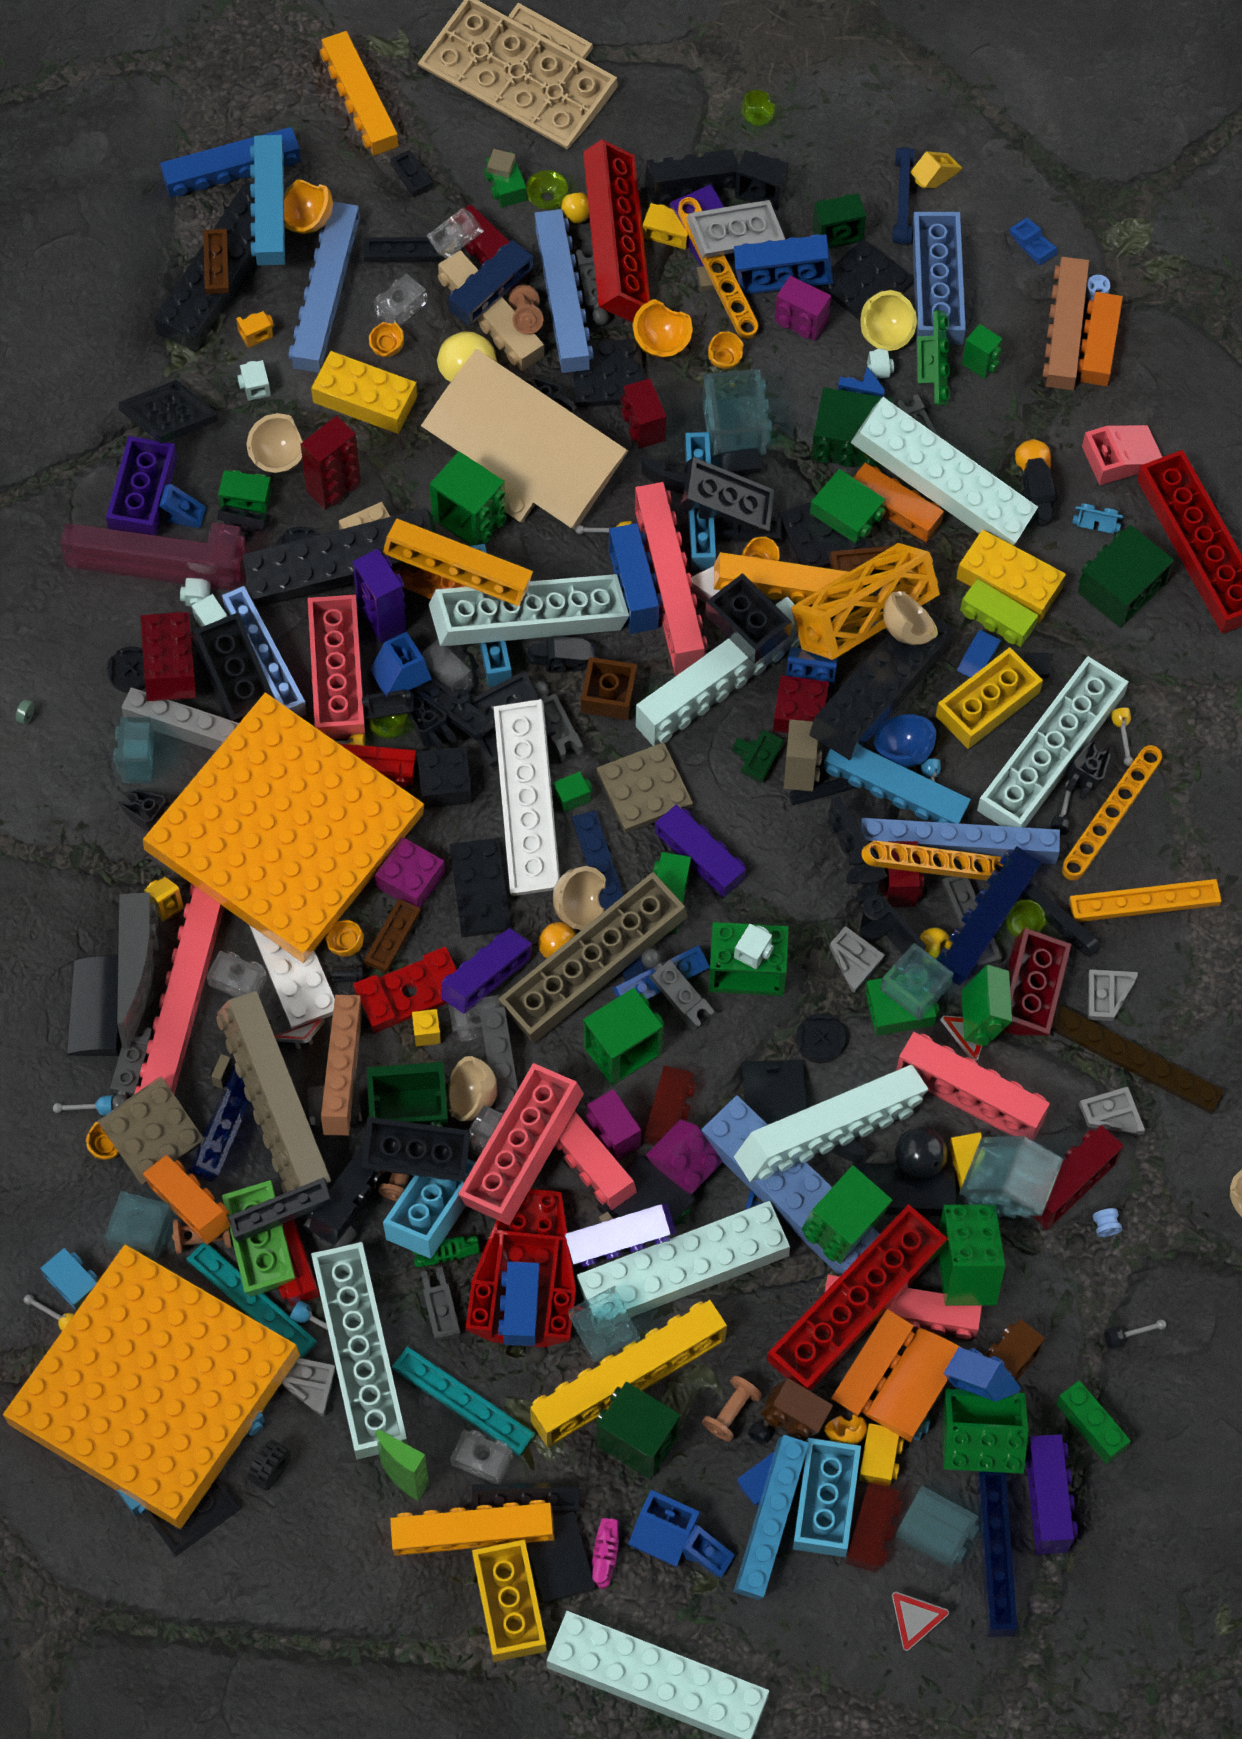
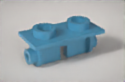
[1072,503,1123,535]

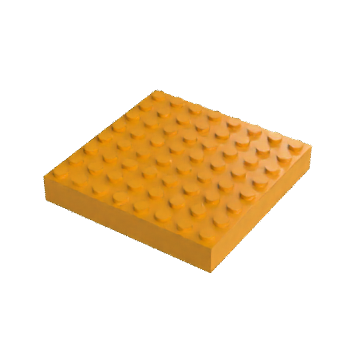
[143,692,424,963]
[3,1244,300,1530]

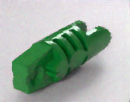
[412,1236,480,1267]

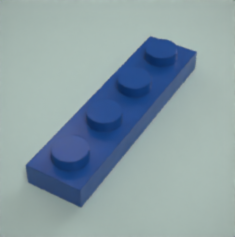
[613,945,710,999]

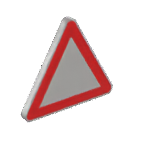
[941,1016,983,1061]
[275,1018,325,1049]
[892,1591,949,1651]

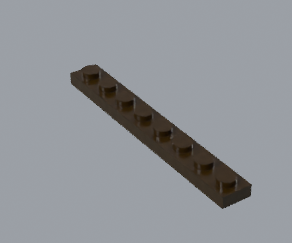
[1051,1003,1224,1115]

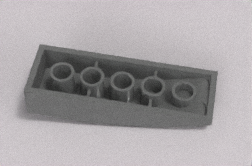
[117,893,159,1050]

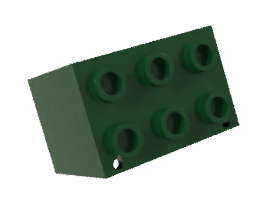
[811,387,893,470]
[1078,525,1174,628]
[367,1062,449,1128]
[596,1381,680,1480]

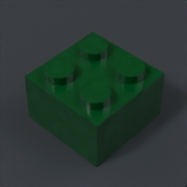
[812,193,866,249]

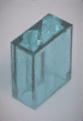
[895,1486,980,1569]

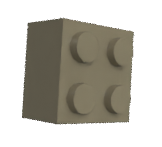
[784,720,822,791]

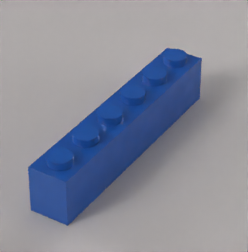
[160,127,301,197]

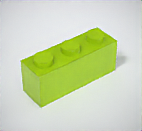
[960,579,1039,647]

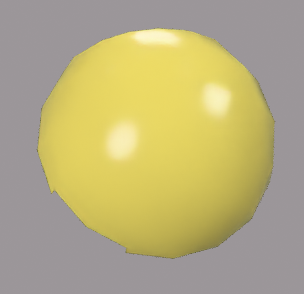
[861,290,917,351]
[437,331,497,382]

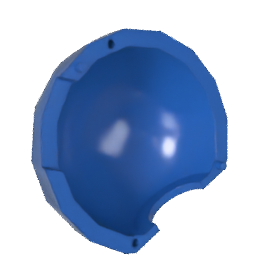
[874,714,936,768]

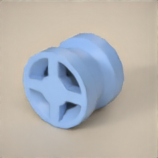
[1085,275,1110,301]
[1092,1208,1122,1237]

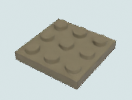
[596,742,693,833]
[97,1077,204,1184]

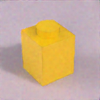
[412,1009,441,1047]

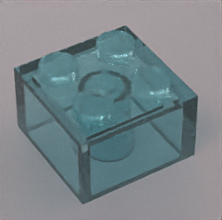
[113,717,155,783]
[880,943,954,1020]
[104,1191,173,1261]
[568,1286,640,1362]

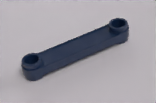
[892,147,915,245]

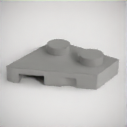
[829,926,885,993]
[1088,970,1138,1021]
[1079,1087,1145,1135]
[281,1358,336,1416]

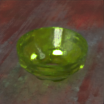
[526,170,568,209]

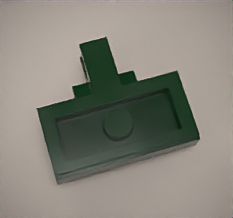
[732,730,784,783]

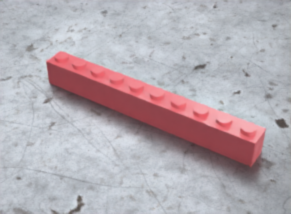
[134,884,225,1095]

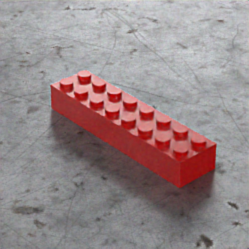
[583,139,650,322]
[1137,450,1242,634]
[767,1204,948,1391]

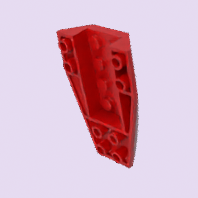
[466,1189,576,1348]

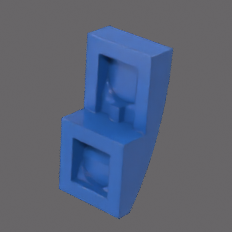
[1009,217,1057,266]
[957,630,1001,678]

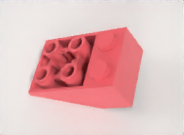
[1082,425,1162,485]

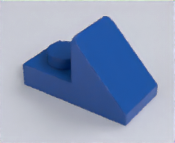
[838,367,885,397]
[159,484,206,528]
[682,1525,734,1578]

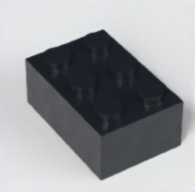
[705,573,792,664]

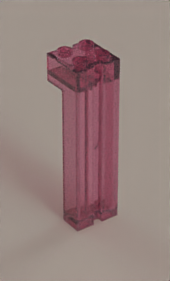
[60,523,247,591]

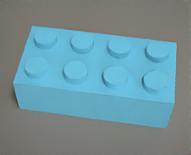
[383,1159,476,1259]
[793,1438,861,1557]

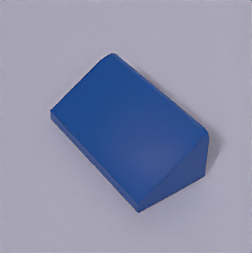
[737,1451,775,1506]

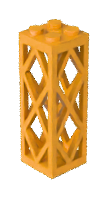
[791,543,940,660]

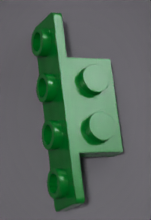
[917,310,950,406]

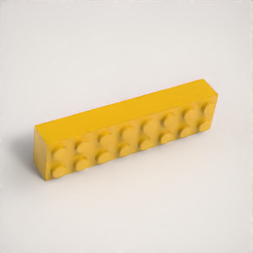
[530,1300,727,1448]

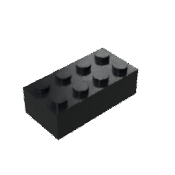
[190,613,275,721]

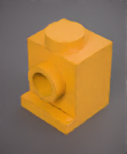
[236,311,275,348]

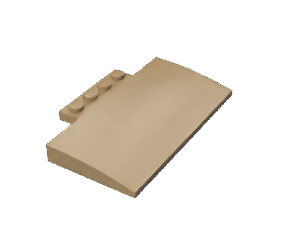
[418,0,618,150]
[421,349,628,530]

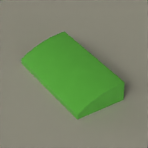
[222,1180,296,1297]
[375,1429,429,1501]

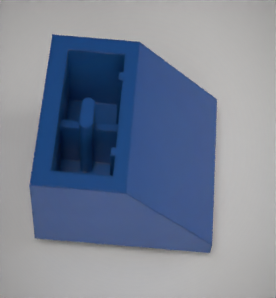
[370,632,431,697]
[786,647,838,690]
[943,1347,1021,1402]
[628,1490,700,1567]

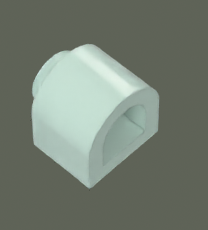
[867,349,894,379]
[180,578,211,607]

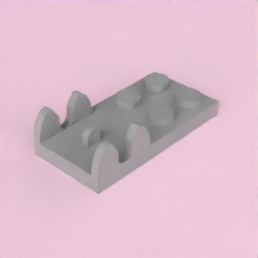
[686,200,785,258]

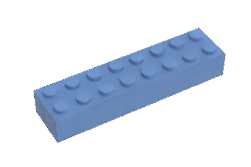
[701,1095,880,1276]

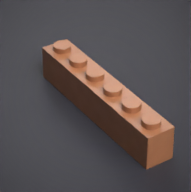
[1042,257,1089,390]
[321,995,363,1135]

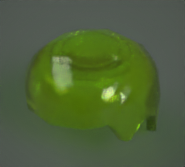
[741,89,775,126]
[369,713,407,739]
[1005,900,1045,937]

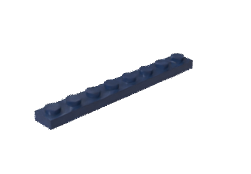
[572,810,648,982]

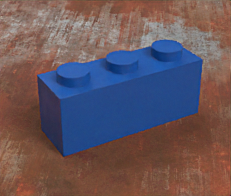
[499,1262,540,1346]

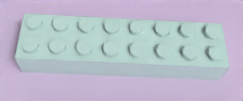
[851,397,1038,545]
[429,574,629,646]
[636,597,800,746]
[977,656,1128,828]
[734,1064,928,1182]
[577,1201,790,1330]
[311,1242,408,1460]
[547,1611,769,1739]

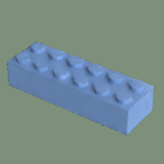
[912,212,966,345]

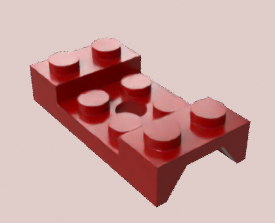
[353,946,457,1034]

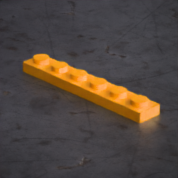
[1069,879,1221,922]

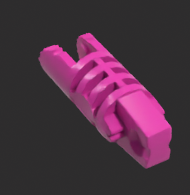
[592,1518,619,1590]

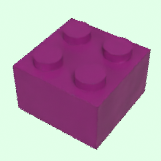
[775,276,831,341]
[375,837,445,908]
[586,1089,641,1161]
[646,1120,723,1195]

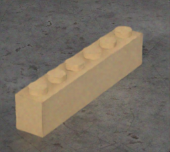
[438,250,544,371]

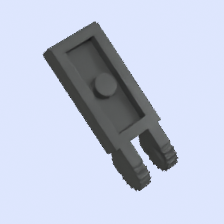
[421,1267,460,1341]

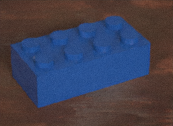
[734,235,833,295]
[609,523,663,634]

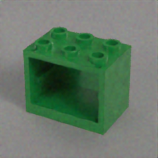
[429,451,507,546]
[709,922,788,996]
[583,988,664,1086]
[801,1165,892,1264]
[938,1205,1005,1306]
[941,1389,1028,1474]

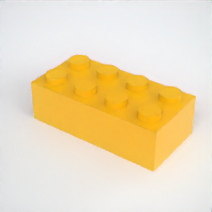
[311,351,417,434]
[956,529,1066,624]
[936,647,1043,749]
[472,1539,546,1662]

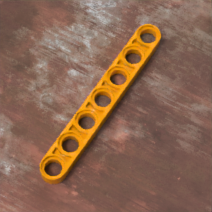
[678,197,758,340]
[1062,745,1162,880]
[862,841,1011,882]

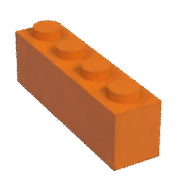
[1077,292,1123,387]
[853,463,944,543]
[142,1155,230,1245]
[831,1309,915,1416]

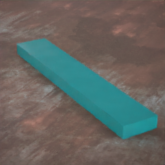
[187,1243,317,1358]
[392,1346,535,1457]

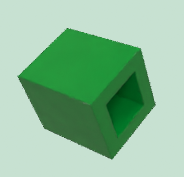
[553,771,593,813]

